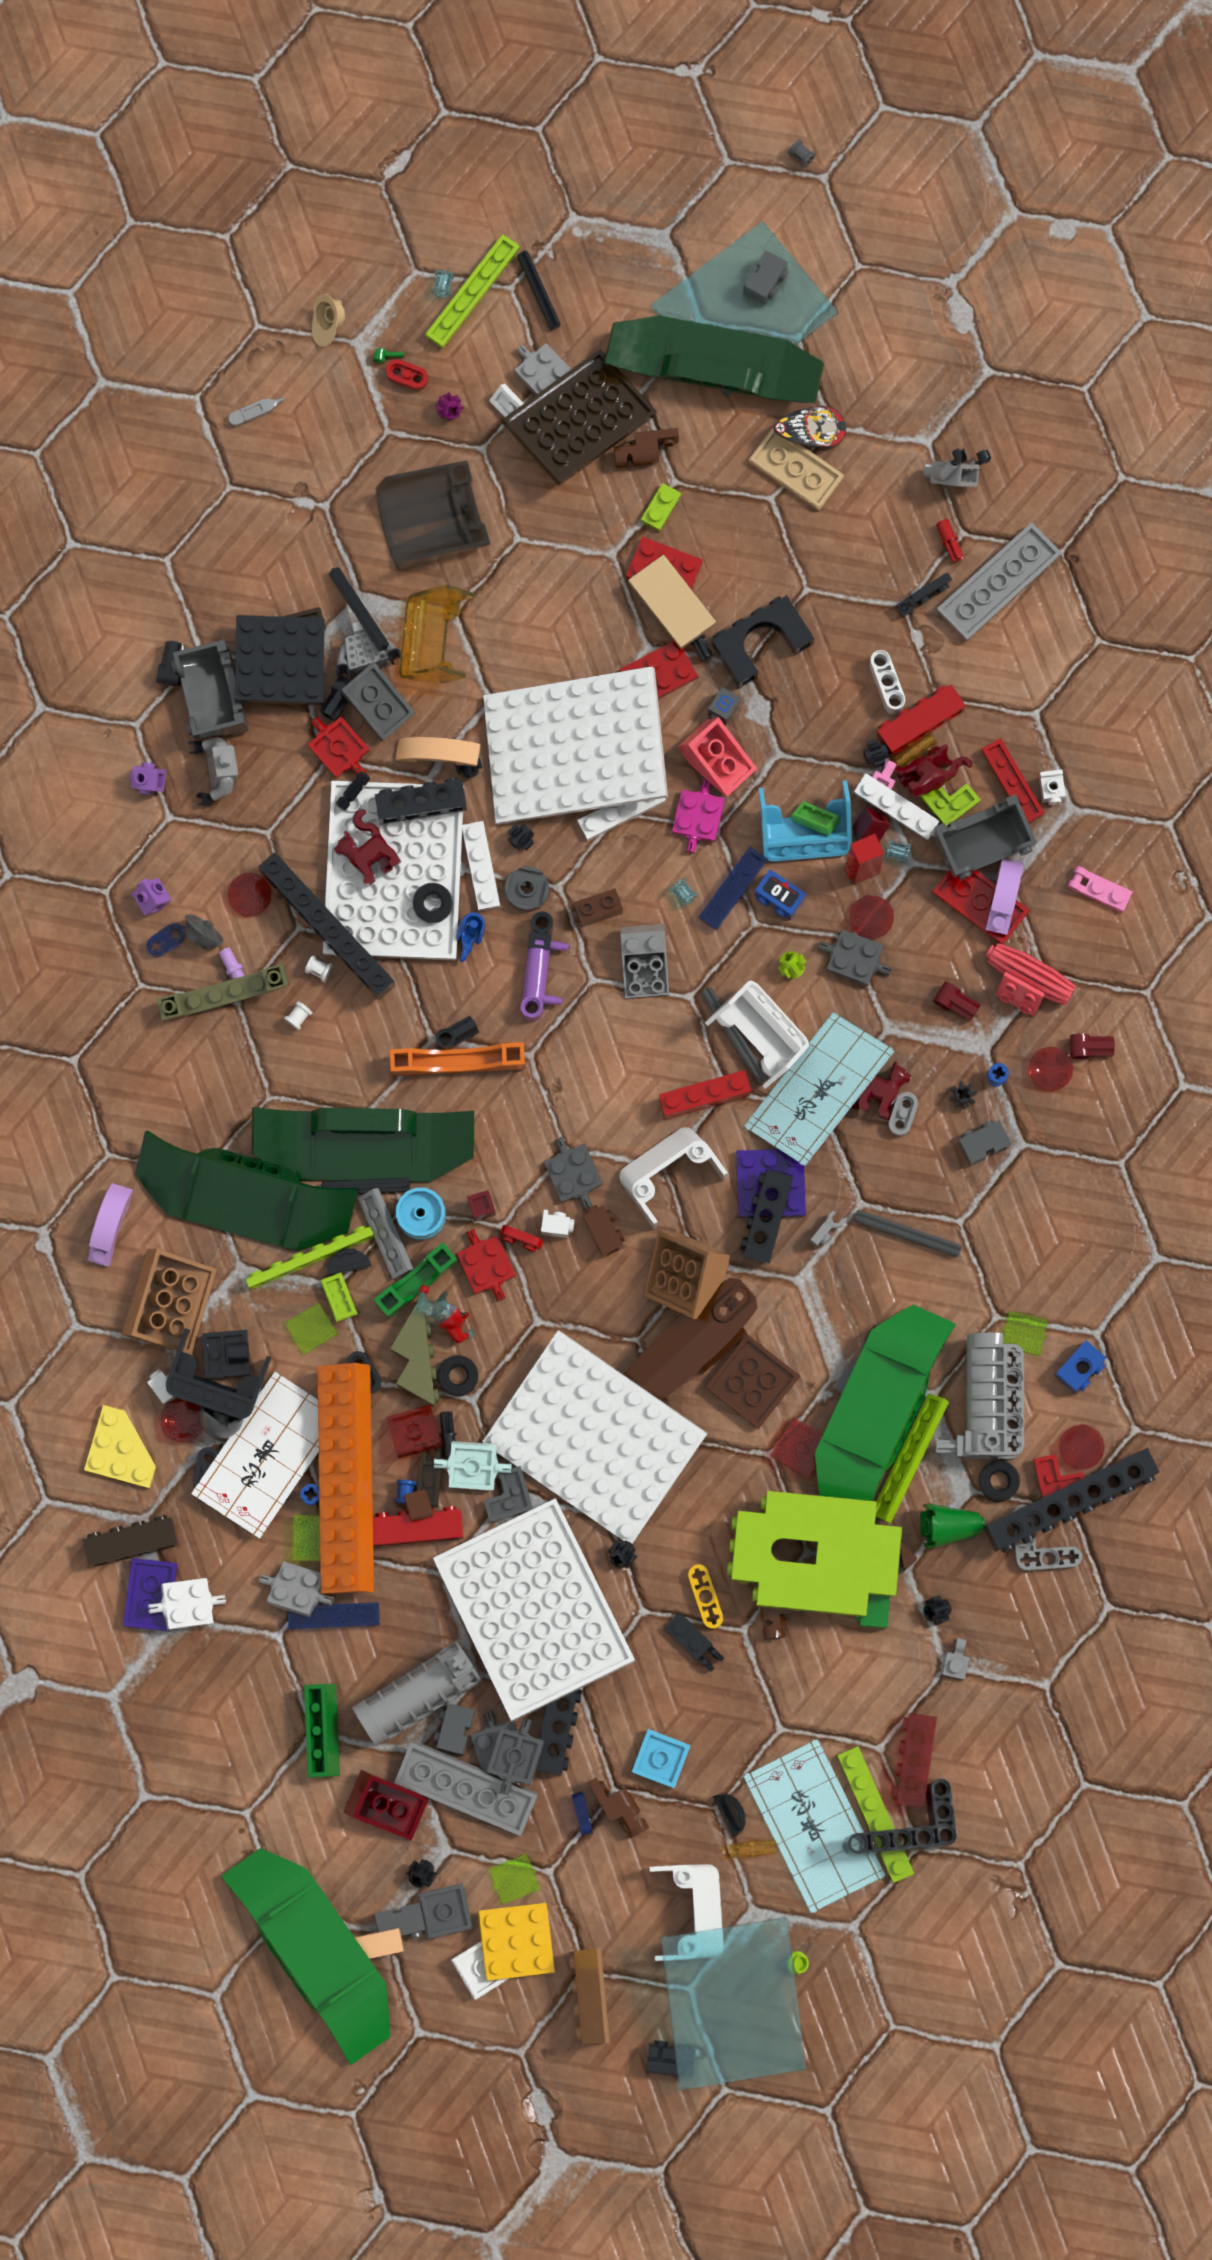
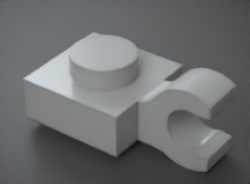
[810,1211,845,1248]
[942,1638,970,1680]

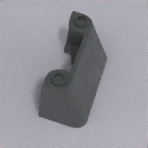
[171,639,249,739]
[930,794,1037,880]

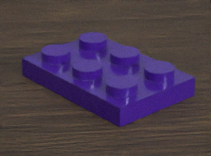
[123,1558,178,1632]

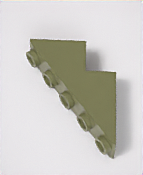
[390,1297,440,1407]

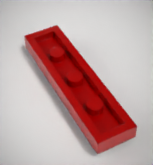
[981,738,1045,823]

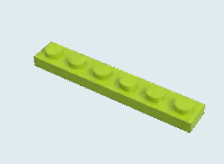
[425,234,520,349]
[245,1226,374,1291]
[875,1393,949,1524]
[837,1746,914,1883]

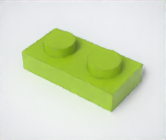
[641,483,681,532]

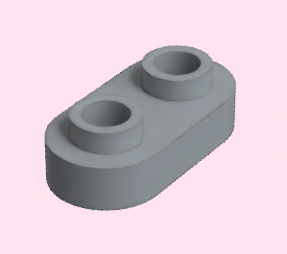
[888,1092,918,1136]

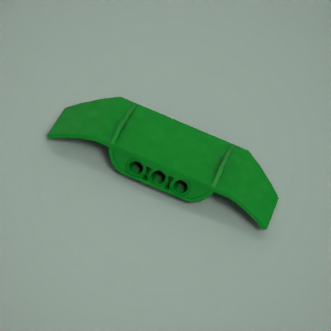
[815,1304,956,1501]
[221,1848,390,2065]

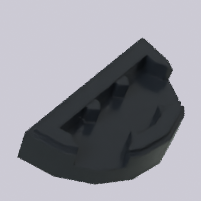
[327,1248,372,1276]
[713,1793,746,1838]

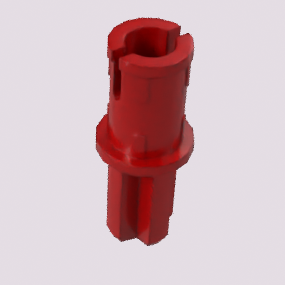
[936,519,964,563]

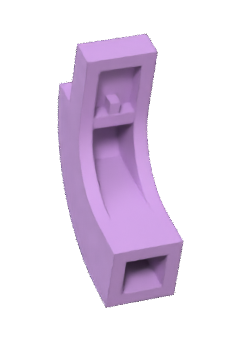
[986,858,1024,935]
[88,1183,133,1267]

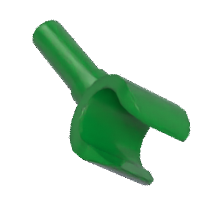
[373,348,404,364]

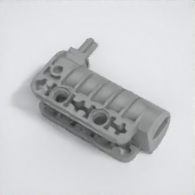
[936,1333,1024,1460]
[352,1641,482,1746]

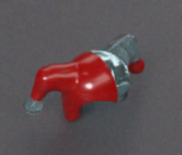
[417,1285,475,1343]

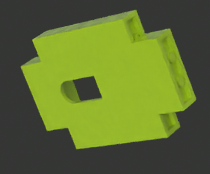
[727,1491,902,1617]

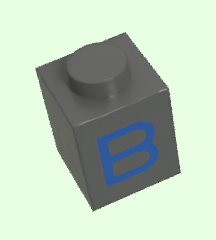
[708,687,741,726]

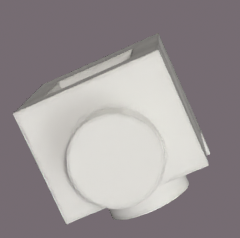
[1038,769,1066,805]
[541,1210,575,1238]
[147,1369,177,1406]

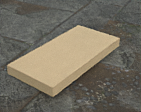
[748,428,845,511]
[628,555,716,649]

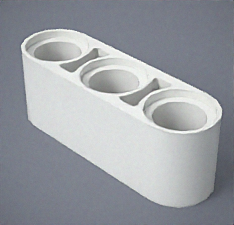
[870,650,905,715]

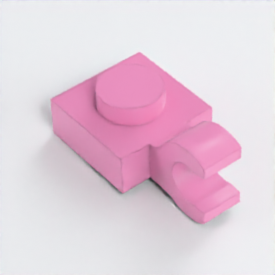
[872,760,896,789]

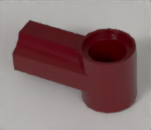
[933,981,981,1022]
[1070,1034,1115,1059]

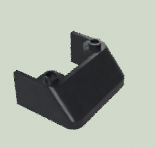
[166,1328,272,1419]

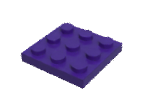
[736,1149,806,1218]

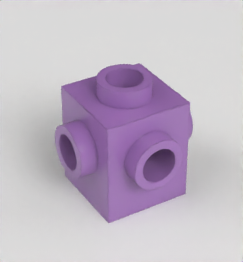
[130,762,166,795]
[132,878,172,916]

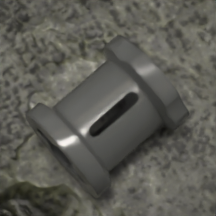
[788,139,816,168]

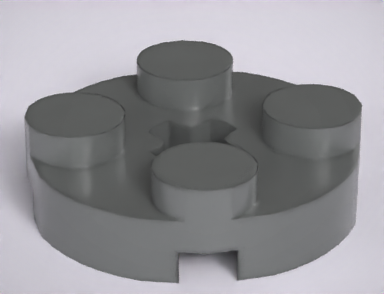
[505,866,549,911]

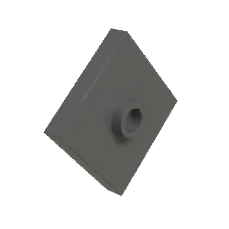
[418,1883,474,1939]

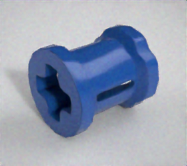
[987,1063,1009,1087]
[394,1480,417,1504]
[300,1484,319,1506]

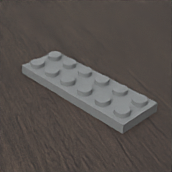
[936,522,1062,642]
[394,1740,539,1836]

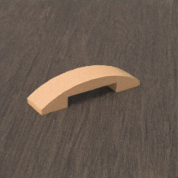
[395,737,480,766]

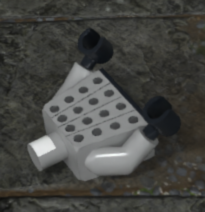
[923,449,991,487]
[336,622,403,679]
[188,737,238,807]

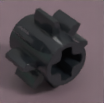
[863,739,889,768]
[454,757,483,778]
[507,824,534,851]
[949,1081,977,1110]
[608,1540,637,1568]
[923,1595,951,1625]
[406,1859,437,1888]

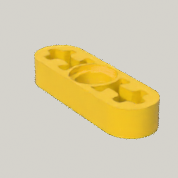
[688,1565,723,1629]

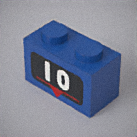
[754,869,806,920]

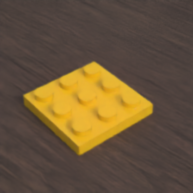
[477,1903,555,1981]

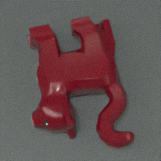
[895,744,972,798]
[334,809,401,887]
[851,1061,911,1121]

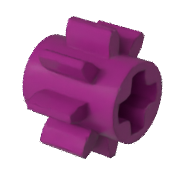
[435,392,464,421]

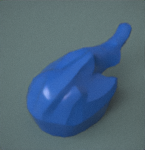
[456,913,485,962]

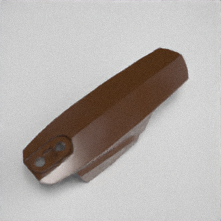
[623,1278,758,1401]

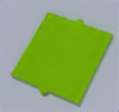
[285,1303,338,1355]
[1003,1311,1048,1355]
[489,1854,540,1904]

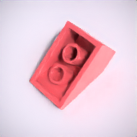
[677,717,757,797]

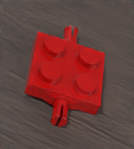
[307,717,370,779]
[456,1229,516,1302]

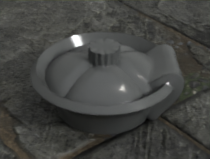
[184,914,224,951]

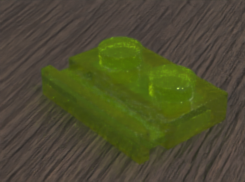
[292,1515,320,1561]

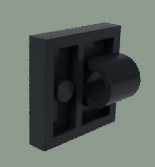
[202,1330,251,1379]

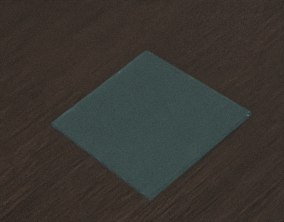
[651,221,838,397]
[661,1917,806,2090]

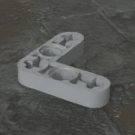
[1012,1504,1082,1571]

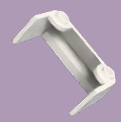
[705,981,809,1089]
[619,1127,728,1229]
[649,1864,723,1961]

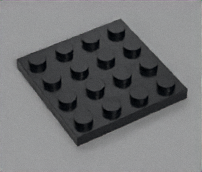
[235,615,325,705]

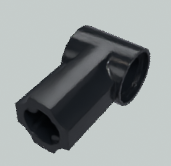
[156,641,184,687]
[319,675,350,721]
[435,1016,479,1050]

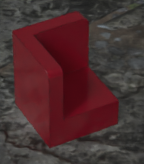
[853,807,890,842]
[467,1190,496,1222]

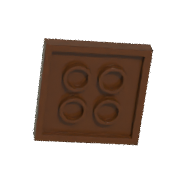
[705,1334,800,1430]

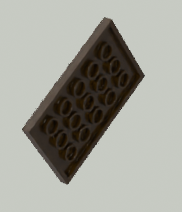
[502,349,657,486]

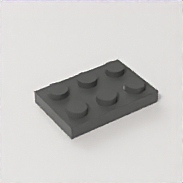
[340,662,415,741]

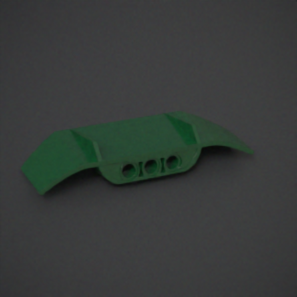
[604,315,824,404]
[252,1107,474,1183]
[135,1130,358,1251]

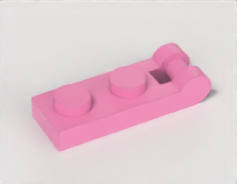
[1067,866,1133,913]

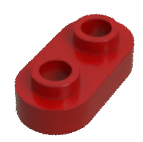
[386,359,428,391]
[499,1225,544,1252]

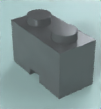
[743,250,789,305]
[958,1120,1011,1167]
[434,1703,475,1755]
[374,1903,426,1939]

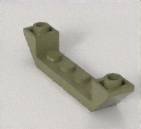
[157,964,289,1020]

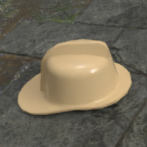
[312,294,345,347]

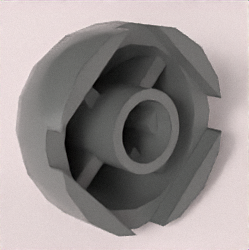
[198,1406,244,1439]

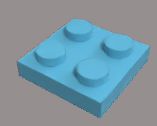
[632,1729,691,1789]

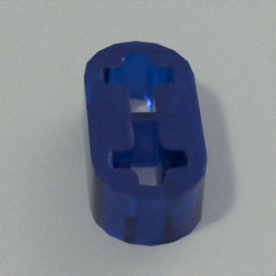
[146,923,185,957]
[572,1791,593,1836]

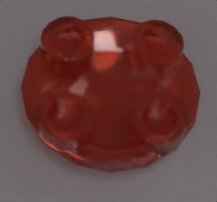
[228,873,272,917]
[850,895,894,939]
[1029,1047,1073,1091]
[160,1398,202,1442]
[1059,1424,1105,1470]

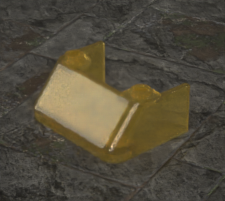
[399,584,474,683]

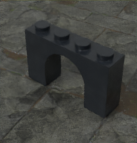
[711,595,815,689]

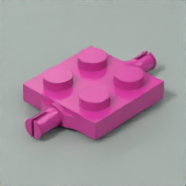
[672,779,726,853]

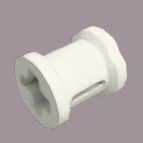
[304,955,333,982]
[284,1001,313,1031]

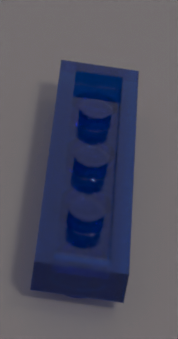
[698,847,768,931]
[288,1602,380,1630]

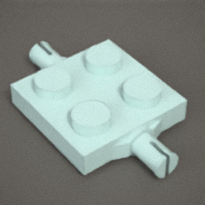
[434,1441,512,1490]

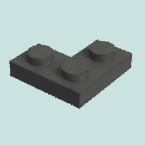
[483,1466,533,1523]

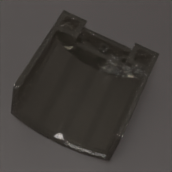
[375,461,490,571]

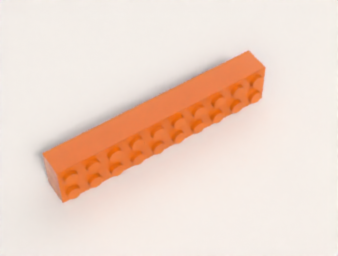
[317,1363,374,1595]

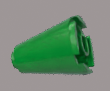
[920,1503,985,1549]

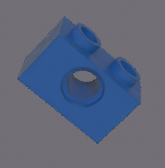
[1054,1340,1106,1394]

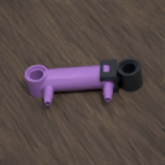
[521,911,569,1022]

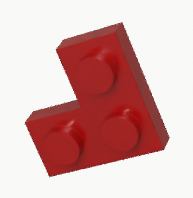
[1033,1454,1088,1499]

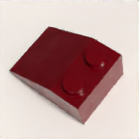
[343,1770,429,1841]

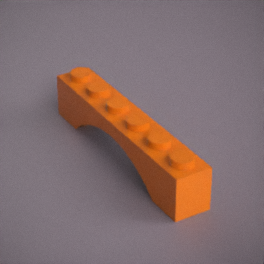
[390,1042,525,1076]

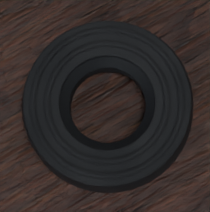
[413,883,453,923]
[438,1355,478,1396]
[979,1460,1020,1502]

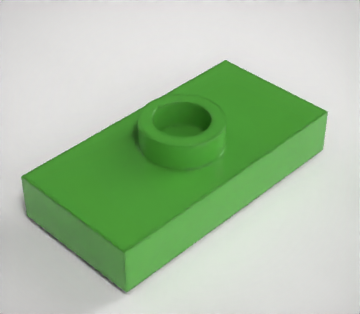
[791,801,841,836]

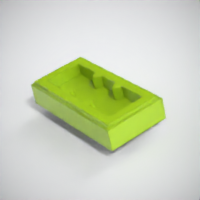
[320,1272,358,1323]

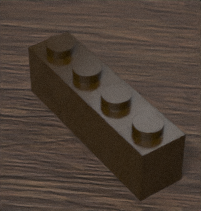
[83,1515,179,1568]

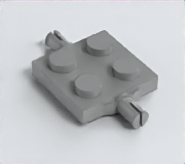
[514,343,571,395]
[259,1561,334,1618]

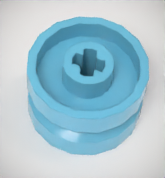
[396,1188,446,1241]

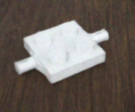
[148,1578,226,1630]

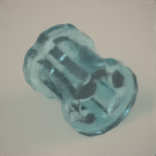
[432,270,454,298]
[885,839,911,863]
[669,878,698,907]

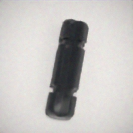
[336,771,370,811]

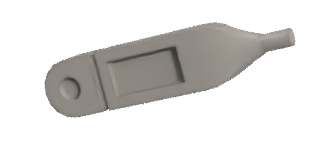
[229,397,285,427]

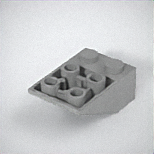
[619,924,669,998]

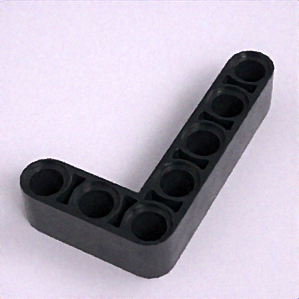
[843,1778,957,1856]

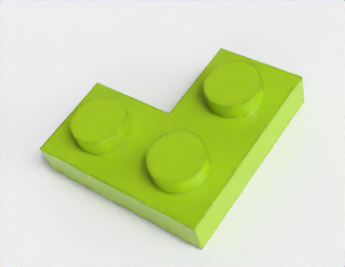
[920,784,981,827]

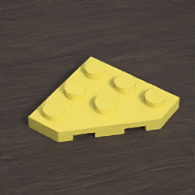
[84,1405,156,1489]

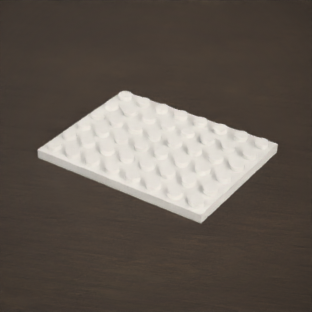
[483,666,668,825]
[323,781,464,960]
[483,1330,708,1544]
[433,1498,635,1722]

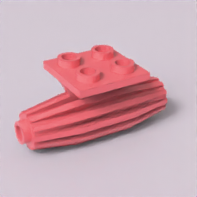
[986,943,1076,1017]

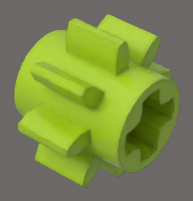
[778,951,806,979]

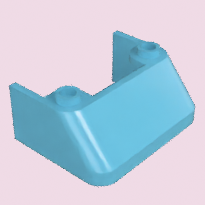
[758,780,852,861]

